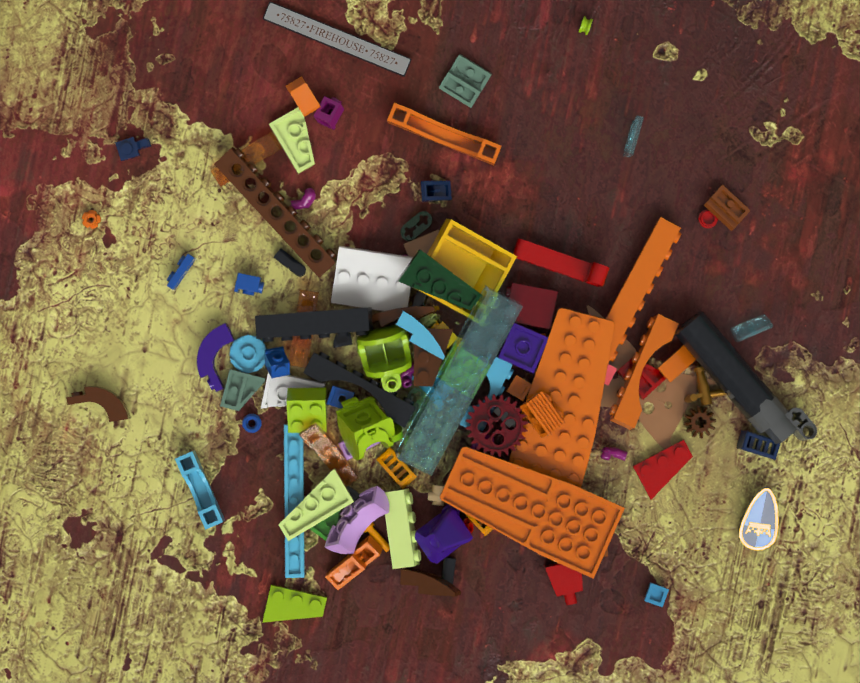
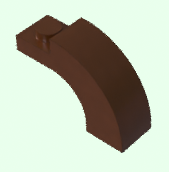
[66,386,131,422]

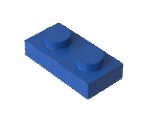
[167,254,196,290]

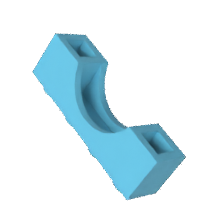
[457,354,514,432]
[175,450,225,530]

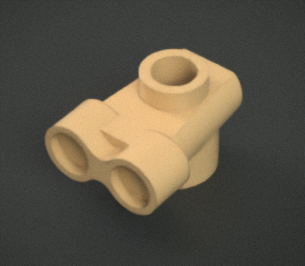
[428,485,444,506]

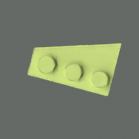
[269,107,315,174]

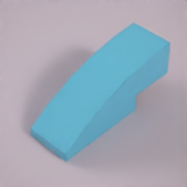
[396,311,445,360]

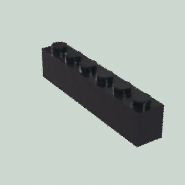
[255,307,373,342]

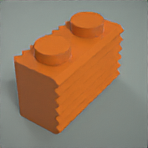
[520,391,565,438]

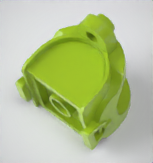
[356,325,412,392]
[336,396,403,460]

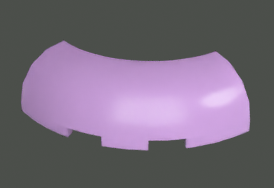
[325,486,389,554]

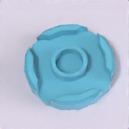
[229,335,267,373]

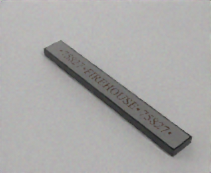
[263,1,412,77]

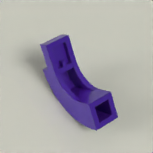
[197,323,235,392]

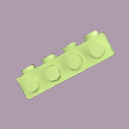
[385,488,421,569]

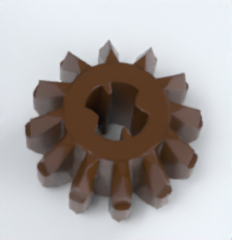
[683,406,716,438]

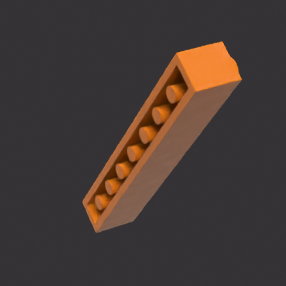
[605,217,682,363]

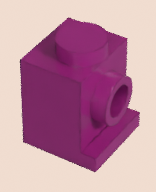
[314,96,344,130]

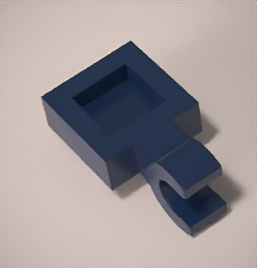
[115,137,151,161]

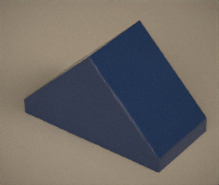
[421,181,452,202]

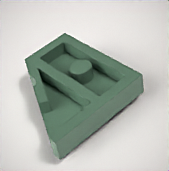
[220,369,266,411]

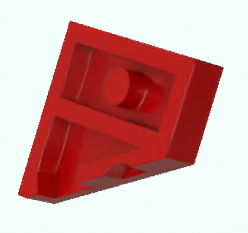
[617,358,666,400]

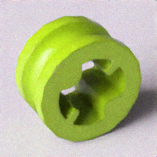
[579,16,593,35]

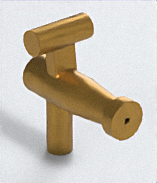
[684,367,726,406]

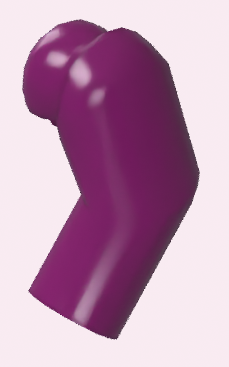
[291,188,316,210]
[600,447,628,461]

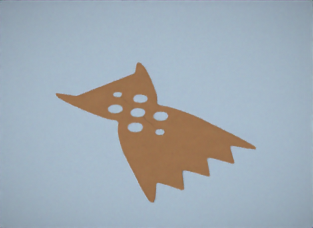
[587,306,716,449]

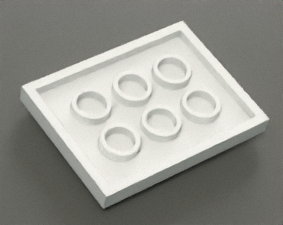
[331,246,413,311]

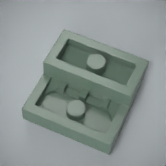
[439,54,492,108]

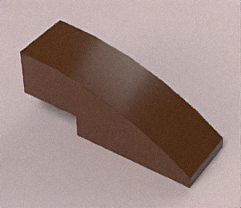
[400,568,461,597]

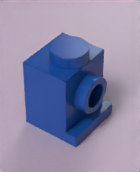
[234,273,264,296]
[265,346,290,378]
[327,385,355,409]

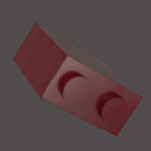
[502,283,558,329]

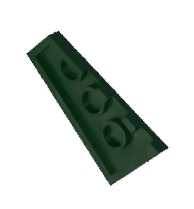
[397,249,482,311]

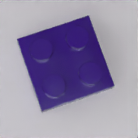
[498,323,548,373]

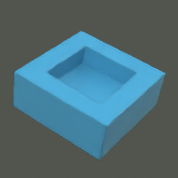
[644,582,669,608]

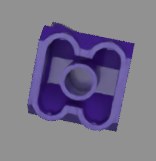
[415,508,473,564]

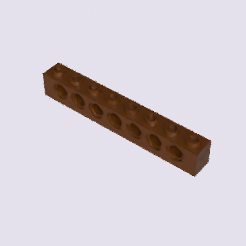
[214,147,337,278]

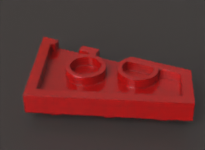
[633,439,693,500]

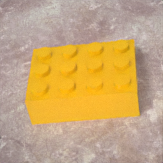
[412,218,517,324]

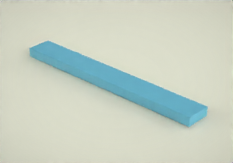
[284,424,305,578]

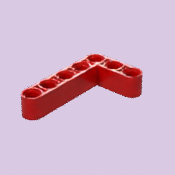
[512,238,610,287]

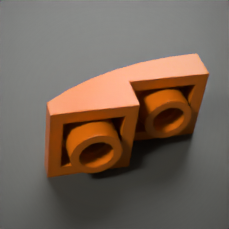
[657,345,696,383]

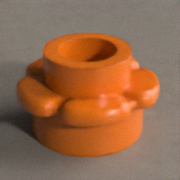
[82,210,101,229]

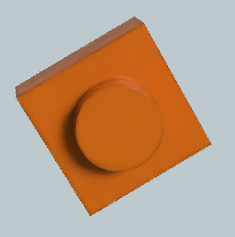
[506,375,532,401]

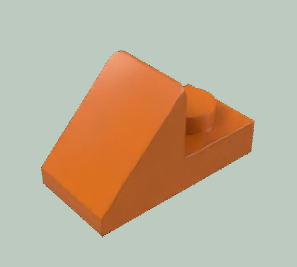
[286,76,321,117]

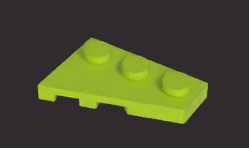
[262,584,327,623]

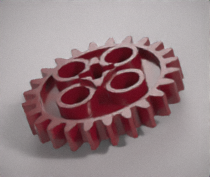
[465,394,528,457]

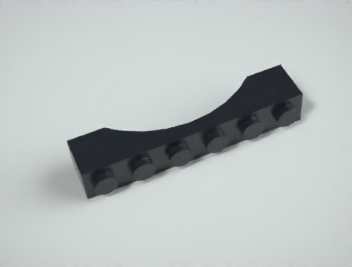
[303,351,417,428]

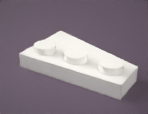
[261,372,325,409]

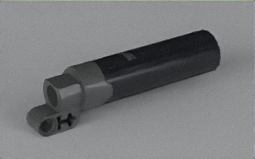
[675,311,817,444]

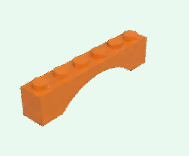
[387,103,502,166]
[609,314,679,430]

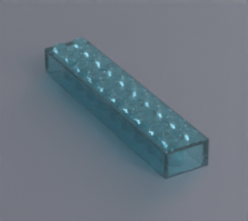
[395,285,523,476]

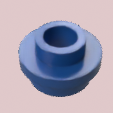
[242,414,262,433]

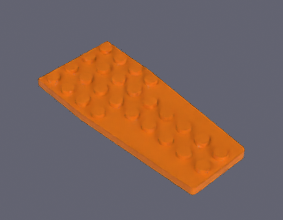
[509,308,615,488]
[440,447,625,579]

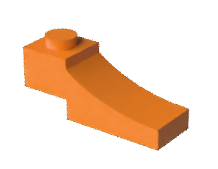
[325,535,383,590]

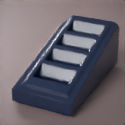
[736,430,780,460]

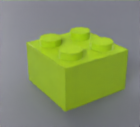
[286,387,327,433]

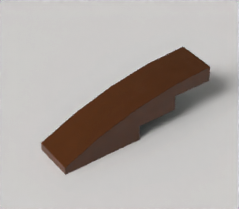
[372,306,440,327]

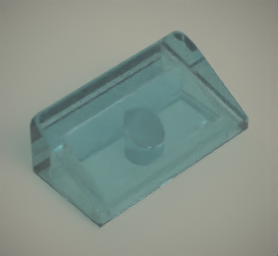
[731,314,773,342]

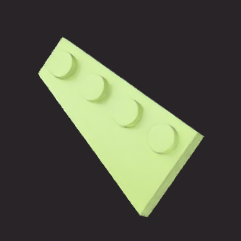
[279,468,354,541]

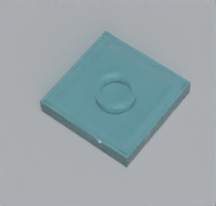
[623,115,644,158]

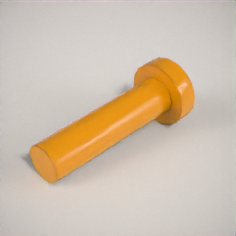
[364,522,390,552]

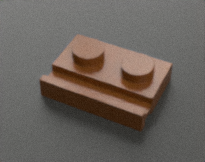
[704,184,750,231]

